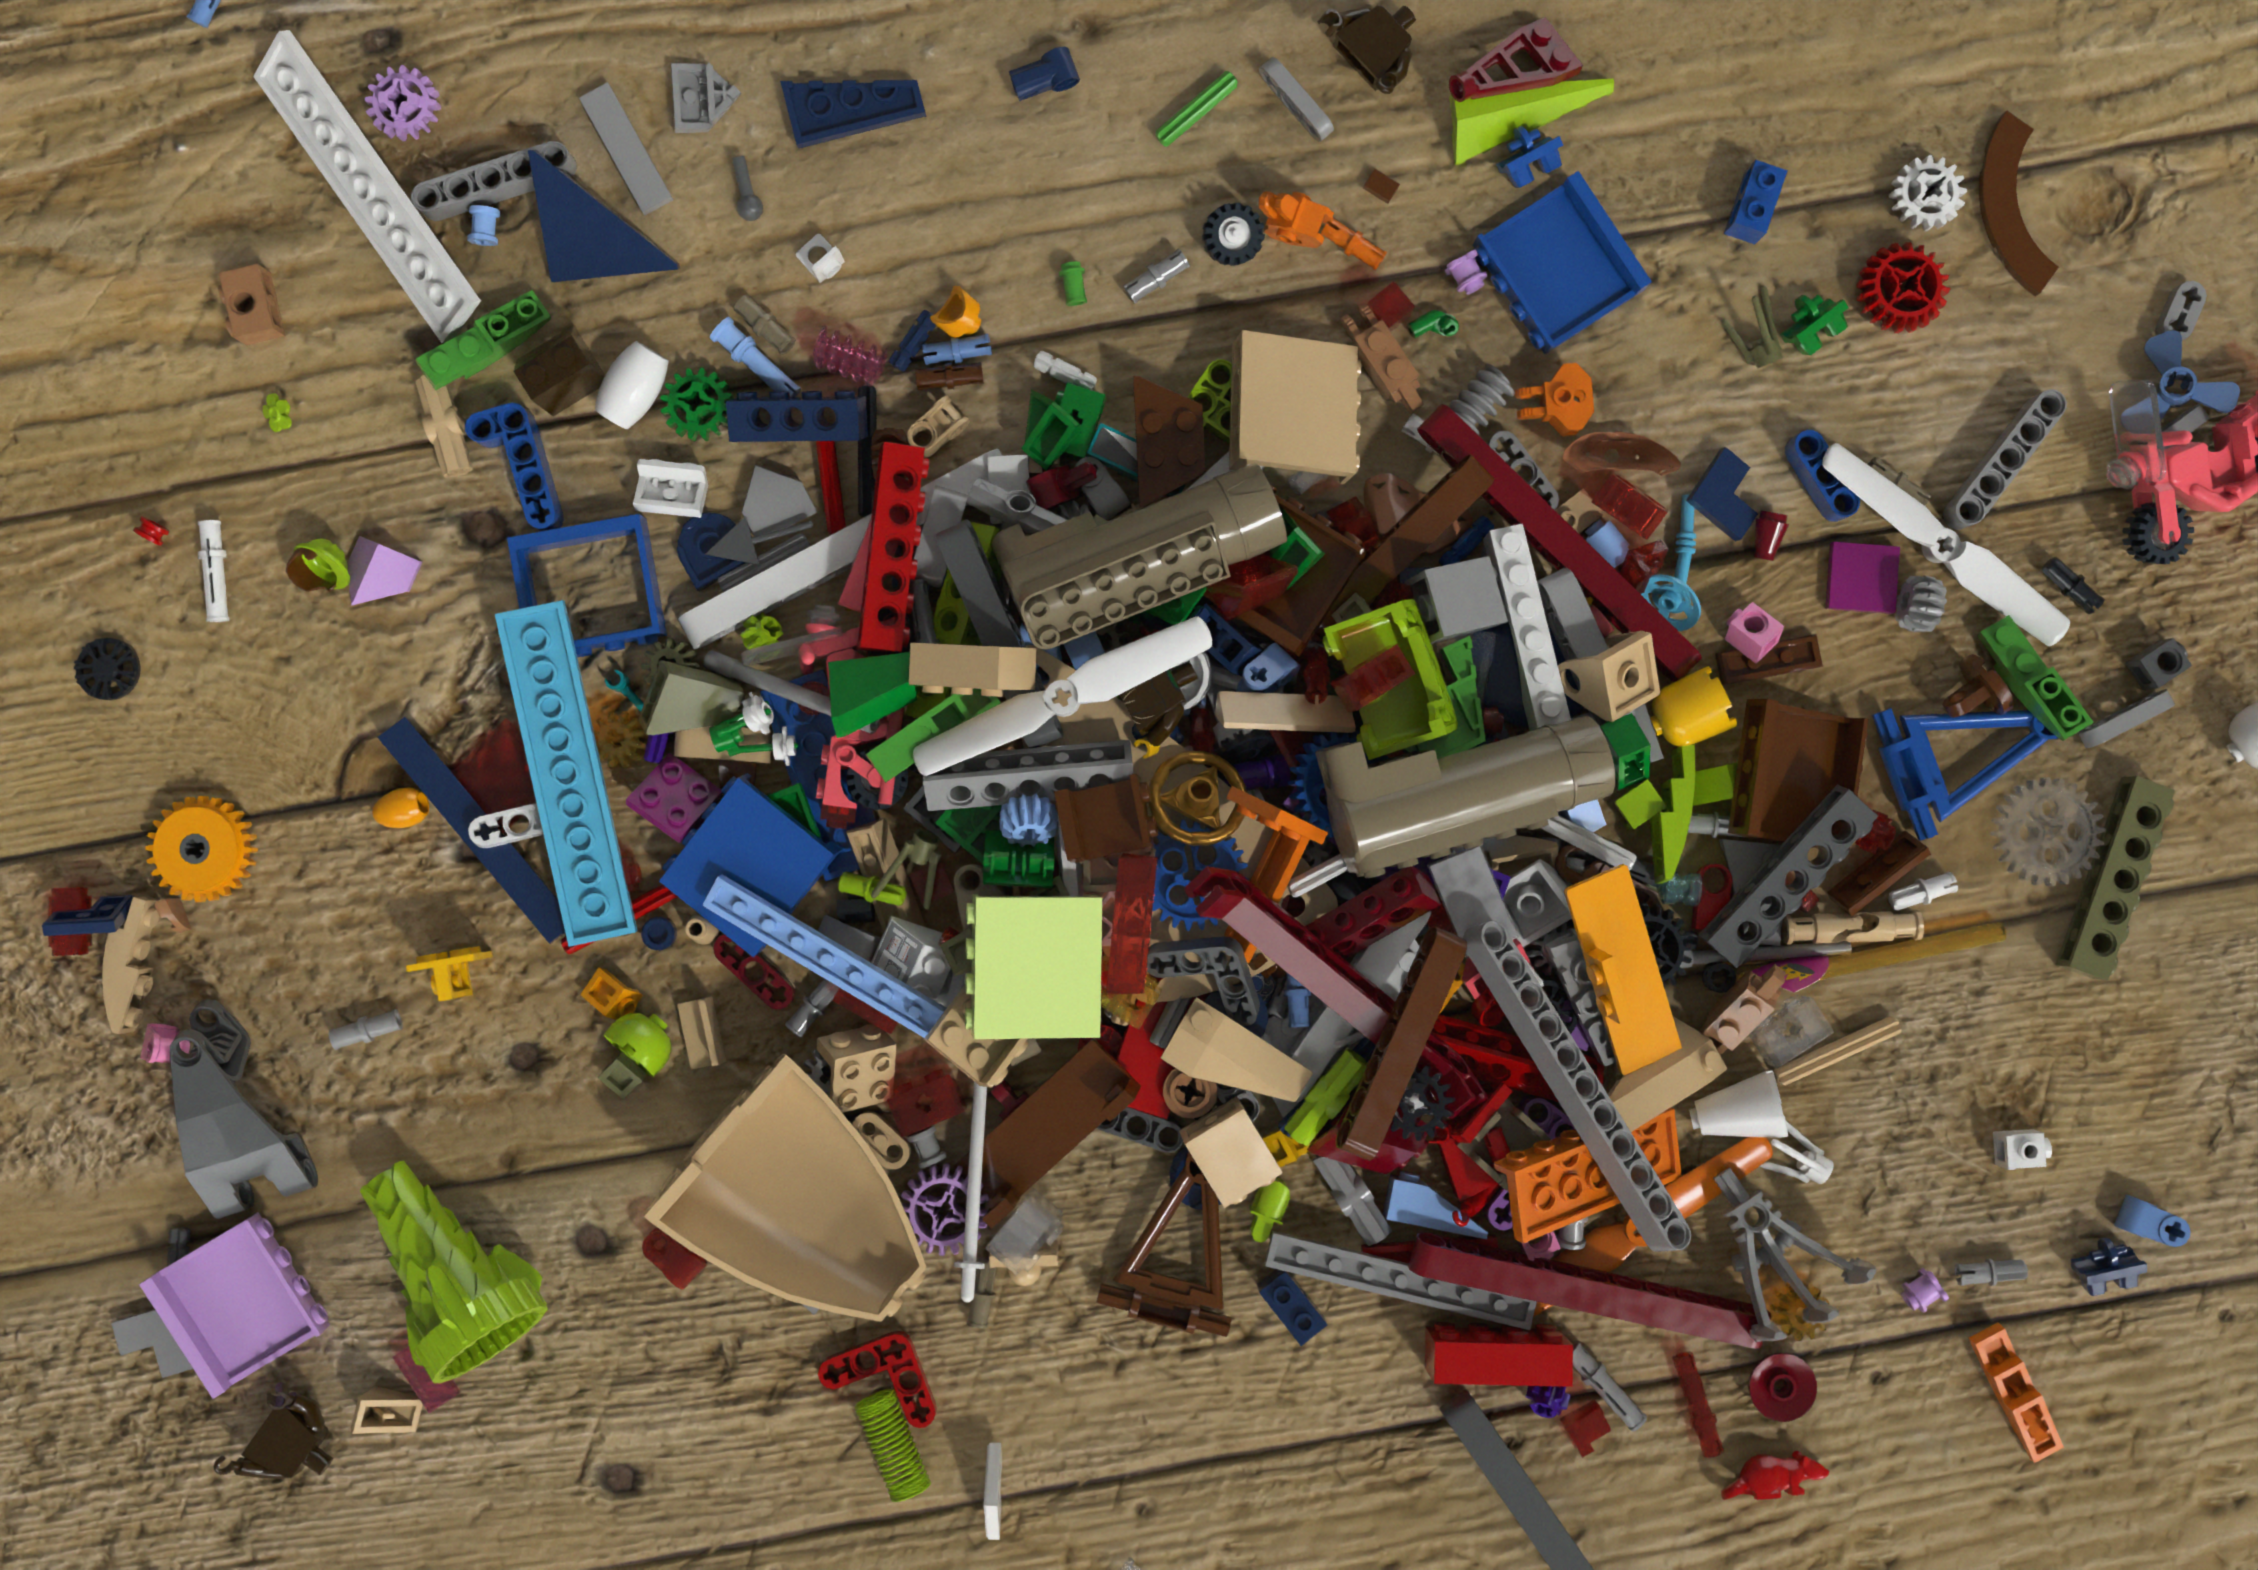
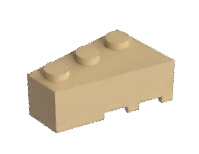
[909,643,1037,697]

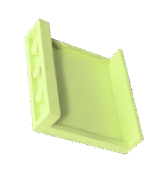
[965,894,1102,1039]

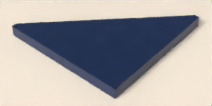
[528,150,680,283]

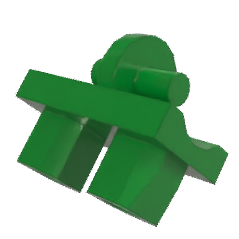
[1780,295,1849,355]

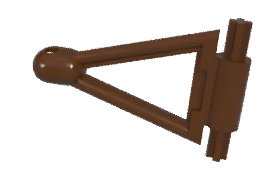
[1096,1151,1232,1337]

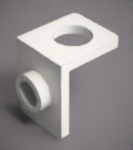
[796,234,845,283]

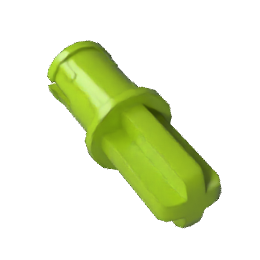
[838,871,907,906]

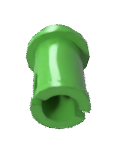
[1059,261,1087,306]

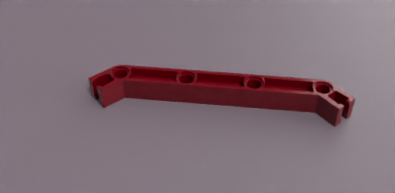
[1184,866,1489,1118]

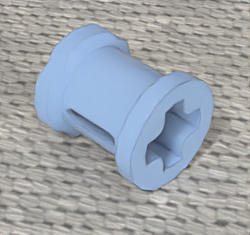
[467,205,500,246]

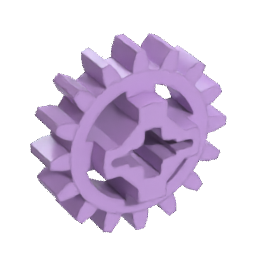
[364,65,441,141]

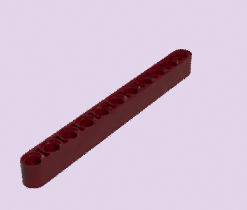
[1417,404,1702,682]
[1408,1232,1772,1349]

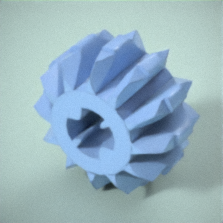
[999,793,1058,847]

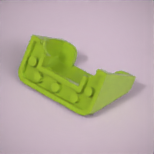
[1323,599,1458,760]

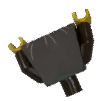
[1120,661,1199,759]

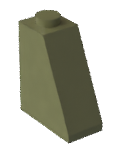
[638,660,745,735]

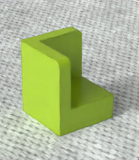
[1615,779,1667,830]

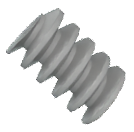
[1450,363,1515,435]

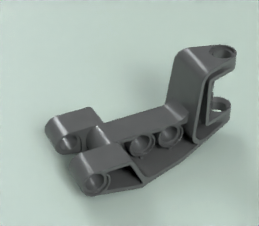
[169,999,318,1219]

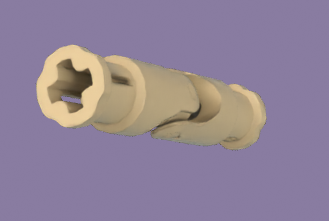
[1781,910,1924,945]

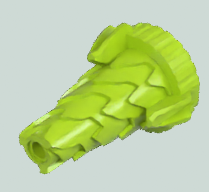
[360,1161,548,1384]

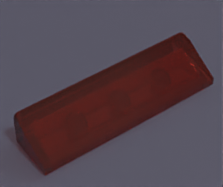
[1106,853,1158,994]

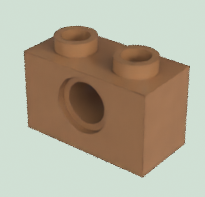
[218,264,286,345]

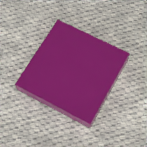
[1825,541,1900,614]

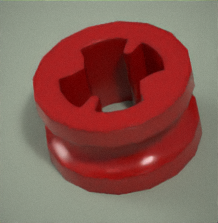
[133,516,170,546]

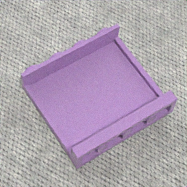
[139,1212,330,1399]

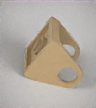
[1558,631,1660,722]

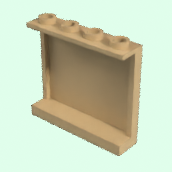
[1229,330,1361,484]

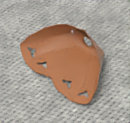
[1562,431,1682,476]
[1363,473,1473,556]

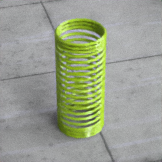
[854,1388,931,1502]

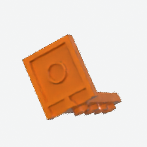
[1223,786,1328,963]

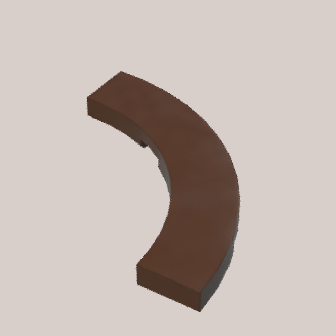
[1979,110,2059,297]

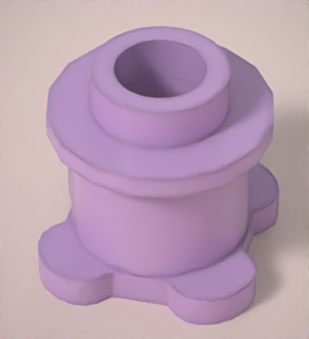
[1445,250,1487,295]
[1901,1268,1949,1313]

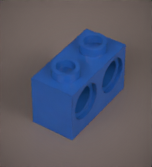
[1724,160,1788,245]

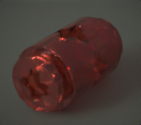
[47,887,93,956]

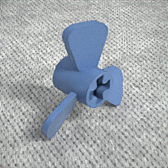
[2124,330,2240,433]

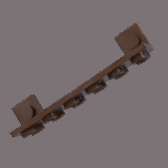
[954,1039,1141,1229]

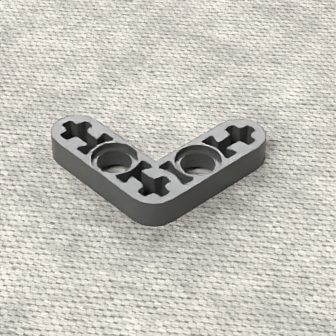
[1144,936,1260,1026]

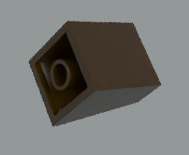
[513,325,605,417]

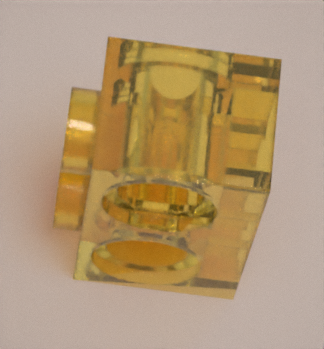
[1101,954,1162,1030]

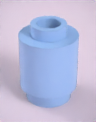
[1584,519,1632,568]

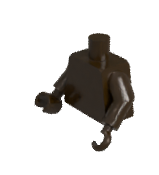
[1317,5,1416,94]
[213,1382,334,1479]

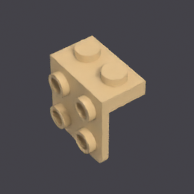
[817,1023,897,1113]

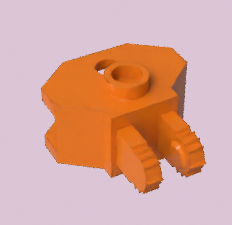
[1258,191,1334,248]
[1515,363,1594,437]

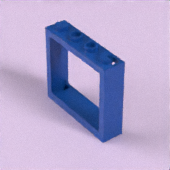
[507,514,667,657]

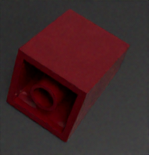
[1307,1084,1429,1175]

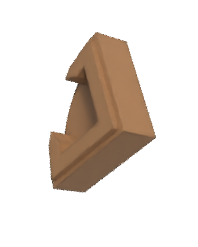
[154,898,192,933]

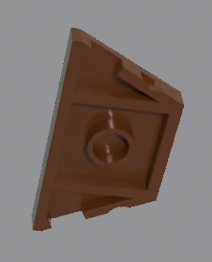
[1133,376,1206,508]

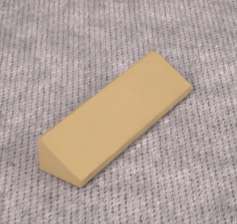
[1215,691,1356,733]
[846,818,926,932]

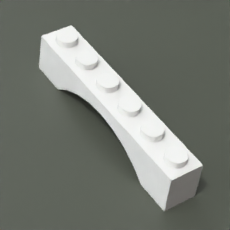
[1483,523,1571,731]

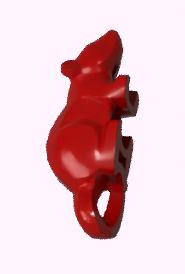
[1721,1451,1829,1500]

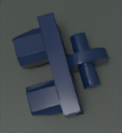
[2071,1237,2147,1296]

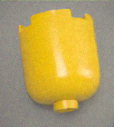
[1650,666,1737,747]

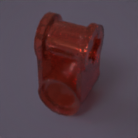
[642,1227,708,1290]

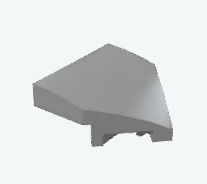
[671,63,741,133]
[742,464,817,537]

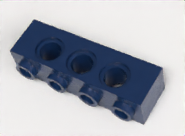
[726,390,868,442]

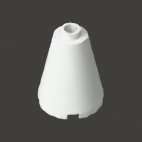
[1689,1070,1788,1138]

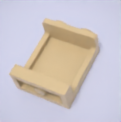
[1179,1096,1283,1208]

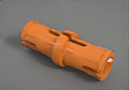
[1320,217,1387,271]

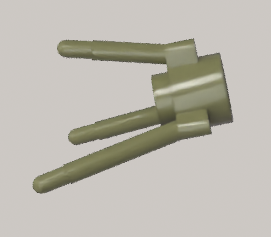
[1721,286,1783,369]
[871,829,941,909]

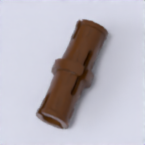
[915,362,984,390]

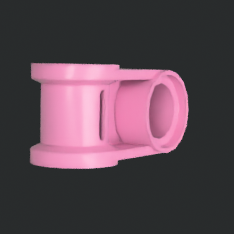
[140,1023,190,1063]

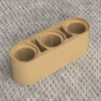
[673,725,773,764]

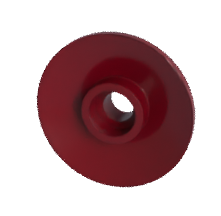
[1748,1353,1817,1422]

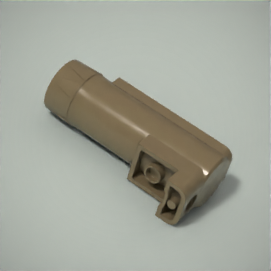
[992,463,1287,649]
[1315,716,1615,878]

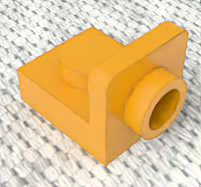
[580,967,643,1020]

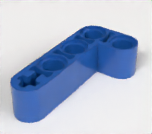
[465,403,564,531]

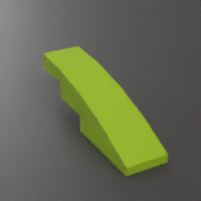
[1650,745,1695,884]

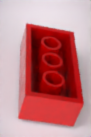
[1425,1322,1573,1387]

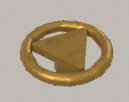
[1148,751,1247,846]

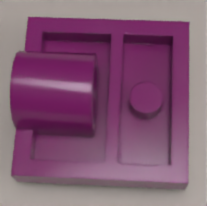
[626,753,722,843]

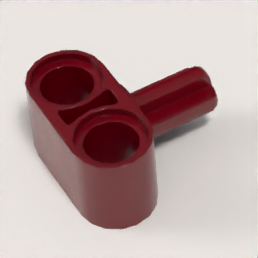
[1025,462,1097,510]

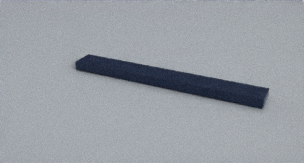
[377,717,565,944]

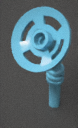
[1637,494,1701,631]

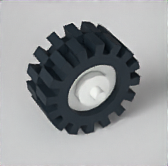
[1202,203,1265,266]

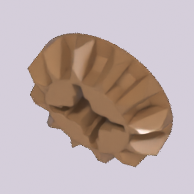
[1163,1068,1217,1118]

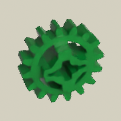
[660,367,734,442]

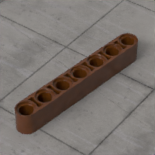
[1315,454,1495,640]
[1336,926,1467,1161]

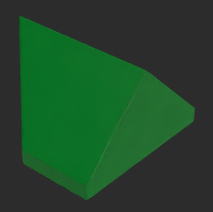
[1021,389,1081,471]
[1264,505,1326,590]

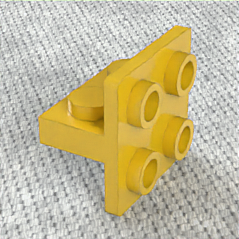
[406,946,493,1002]

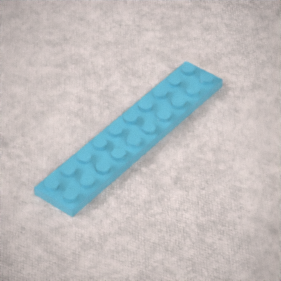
[495,600,638,947]

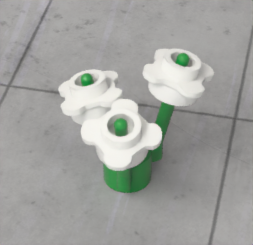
[709,692,798,766]

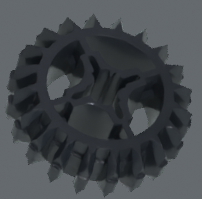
[1640,902,1693,989]

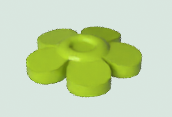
[263,393,292,432]

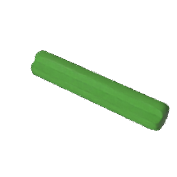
[1155,71,1238,147]

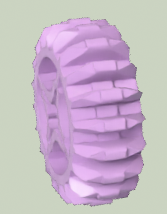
[901,1163,989,1256]

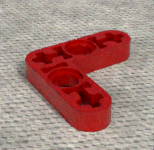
[818,1331,937,1428]

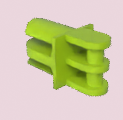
[1249,1177,1290,1243]

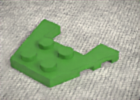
[1350,635,1486,759]

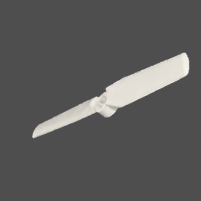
[1822,443,2070,646]
[913,616,1212,776]

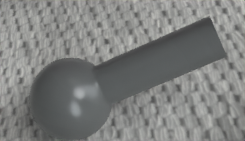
[732,156,763,221]

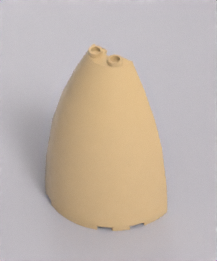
[644,1054,927,1322]

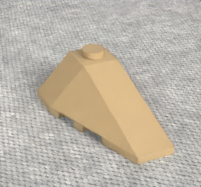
[1161,997,1313,1102]
[1608,1016,1727,1132]

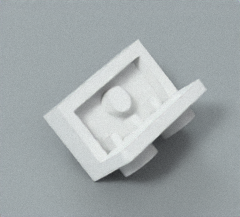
[633,459,708,518]

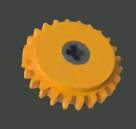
[145,796,258,902]

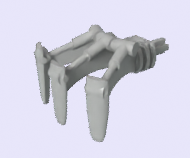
[1713,1168,1876,1342]

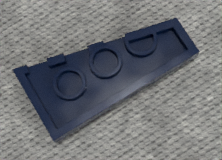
[780,80,926,149]

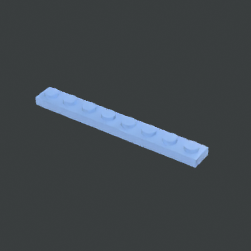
[702,874,947,1038]

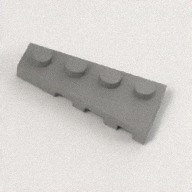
[1544,935,1616,1067]

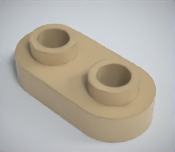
[852,1111,911,1169]

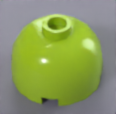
[604,1013,672,1078]

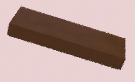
[1715,634,1823,686]
[1827,831,1931,916]

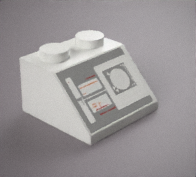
[871,916,953,1001]

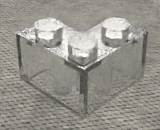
[985,1187,1064,1275]

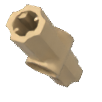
[415,375,473,478]

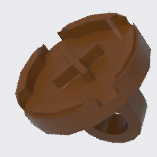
[1942,654,2014,718]

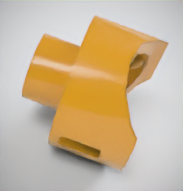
[930,286,981,338]

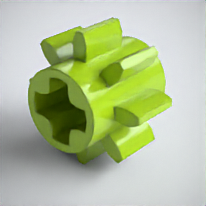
[740,612,784,657]

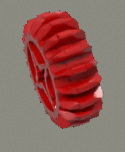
[1856,242,1951,334]

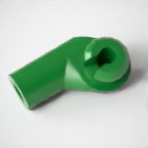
[1407,310,1459,339]

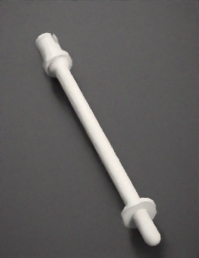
[954,1082,987,1302]

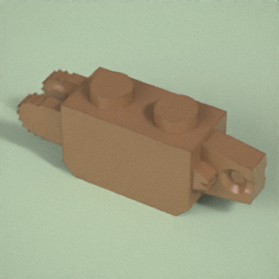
[1340,302,1424,414]
[1698,965,1786,1056]

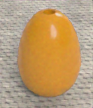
[372,787,429,828]

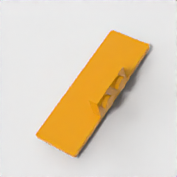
[1564,864,1682,1075]

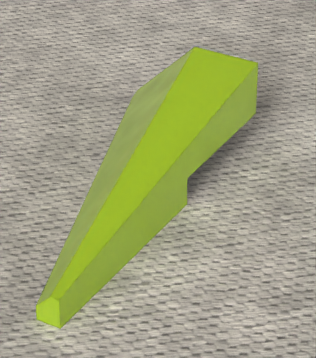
[1449,78,1614,165]

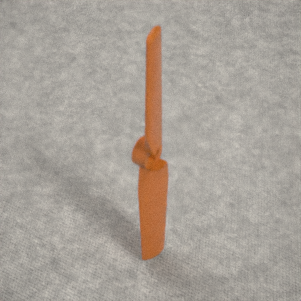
[1533,1137,1773,1317]

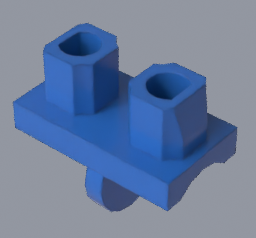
[1496,126,1563,188]

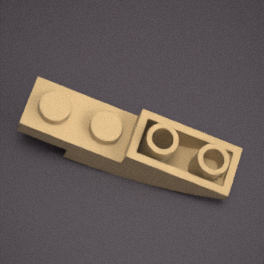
[102,896,160,1034]

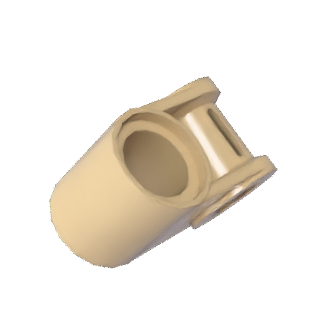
[907,395,970,458]

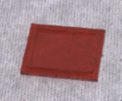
[452,718,536,835]

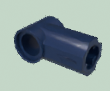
[1009,46,1080,101]

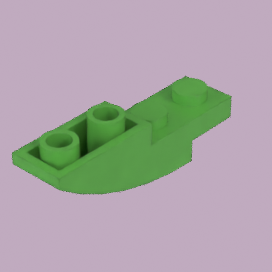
[416,290,551,391]
[1977,615,2094,741]
[865,688,1001,783]

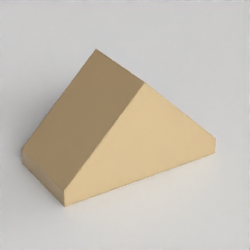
[350,1386,424,1434]

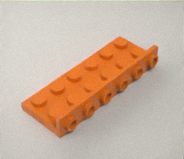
[1494,1108,1682,1243]

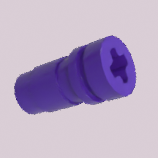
[1217,753,1291,791]

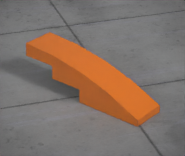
[1969,1322,2064,1463]

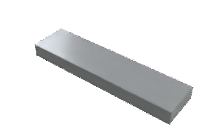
[579,82,674,215]

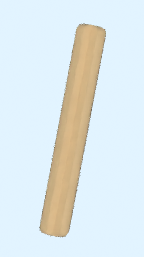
[1774,1016,1902,1085]

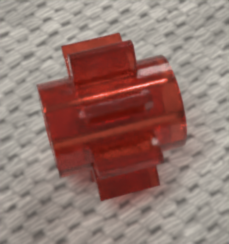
[1855,809,1896,854]

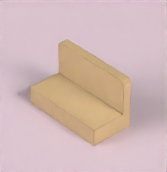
[677,996,726,1070]

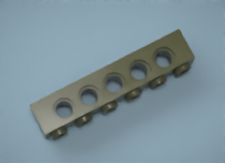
[2056,776,2175,981]

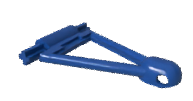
[1872,708,2058,841]

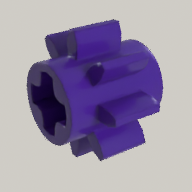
[1525,1386,1571,1418]

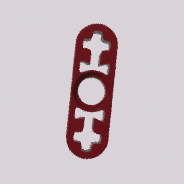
[713,934,795,1009]

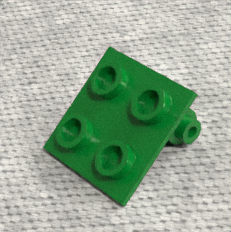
[983,830,1054,888]

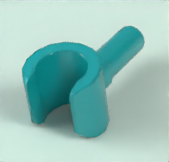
[605,670,644,712]

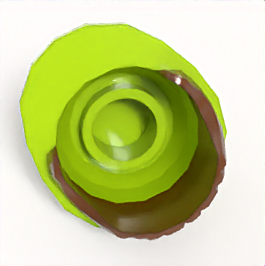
[286,539,350,592]

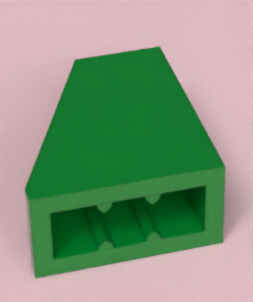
[828,652,922,738]

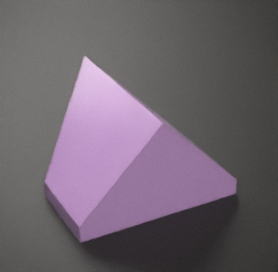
[347,536,422,606]

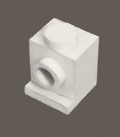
[1993,1129,2052,1170]

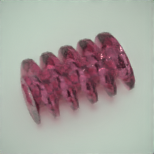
[813,325,887,387]

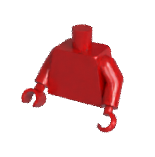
[1428,1117,1501,1227]

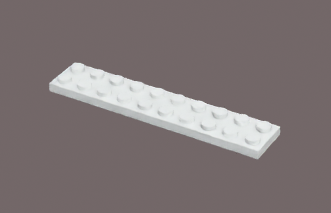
[253,30,481,343]

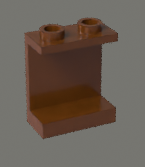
[1054,774,1158,863]

